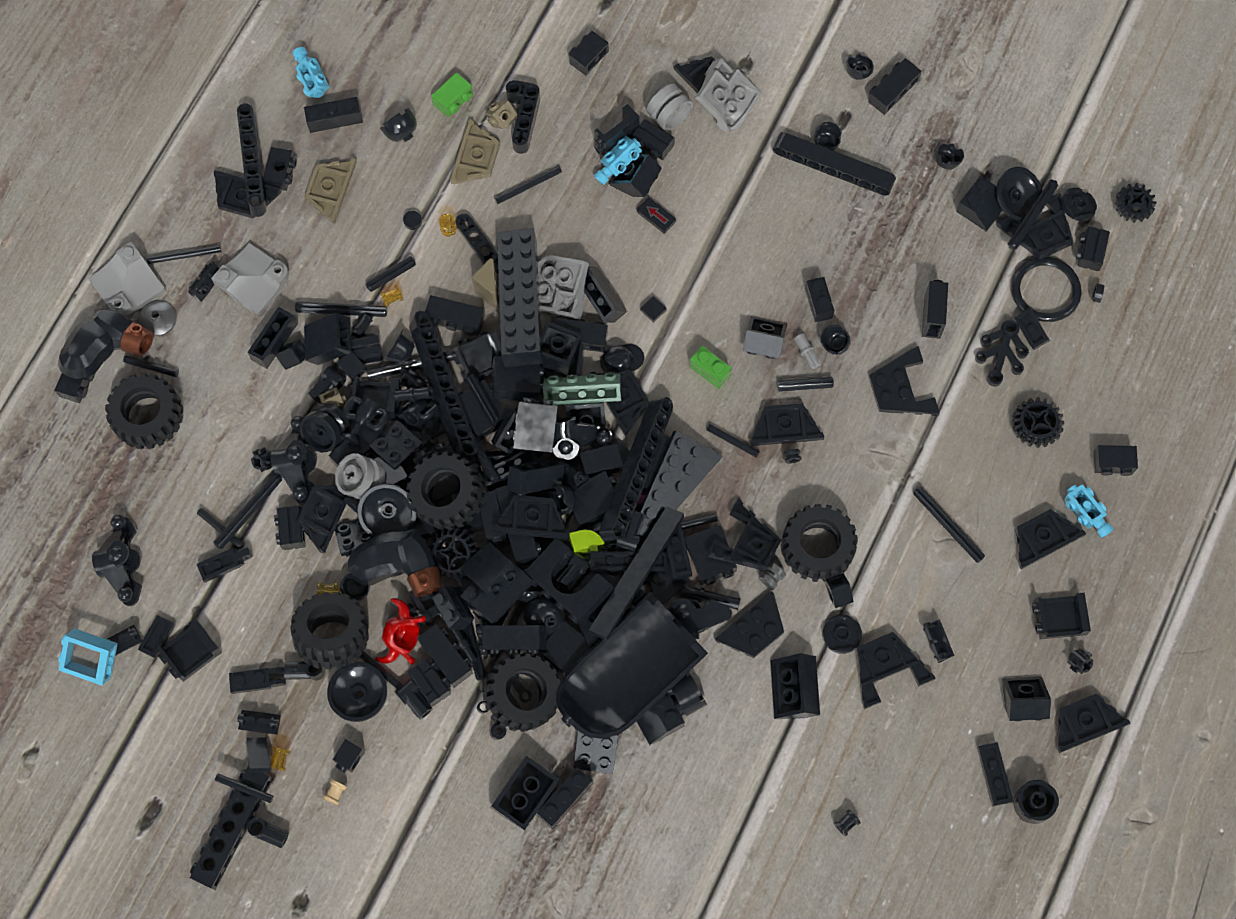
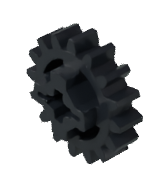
[1114,183,1157,223]

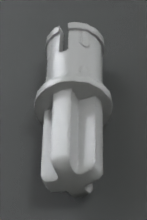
[794,333,821,370]

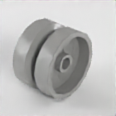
[647,84,693,131]
[335,453,386,500]

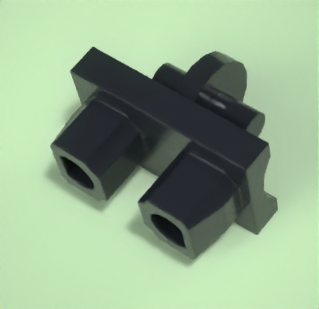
[407,591,440,626]

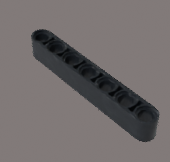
[237,103,266,217]
[772,132,896,196]

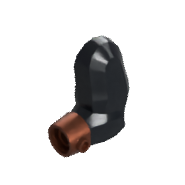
[58,310,153,379]
[348,530,442,597]

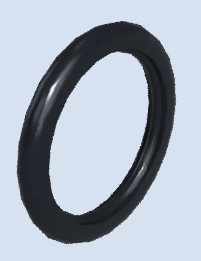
[1011,257,1082,322]

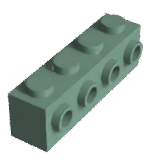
[543,373,621,404]

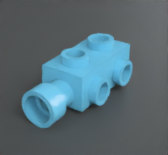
[292,47,329,98]
[594,136,642,186]
[1064,484,1114,538]

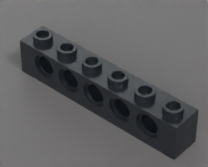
[190,766,273,890]

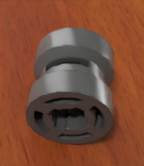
[759,563,786,590]

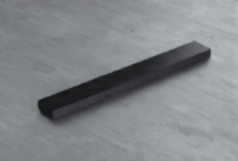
[589,506,684,641]

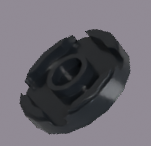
[1061,188,1097,222]
[822,614,862,654]

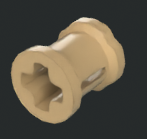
[322,779,347,806]

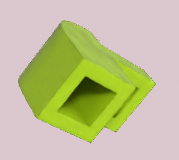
[568,530,604,555]

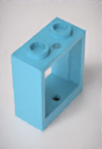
[58,628,118,686]

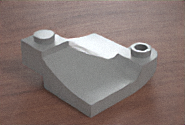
[695,58,762,132]
[88,242,166,316]
[211,243,289,317]
[538,256,589,320]

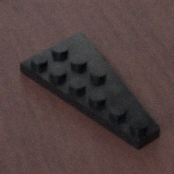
[638,430,723,543]

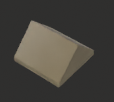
[472,259,498,308]

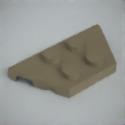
[450,119,500,184]
[304,158,357,223]

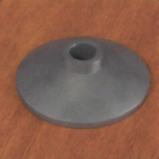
[139,301,176,336]

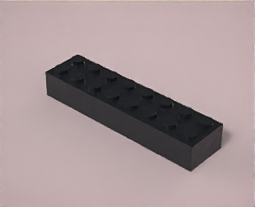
[497,228,543,367]

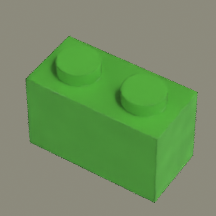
[431,73,473,117]
[690,346,732,389]

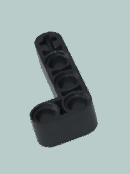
[506,80,540,154]

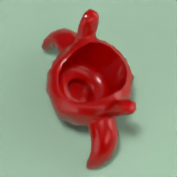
[375,598,426,665]

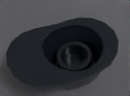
[378,329,415,367]
[600,344,645,373]

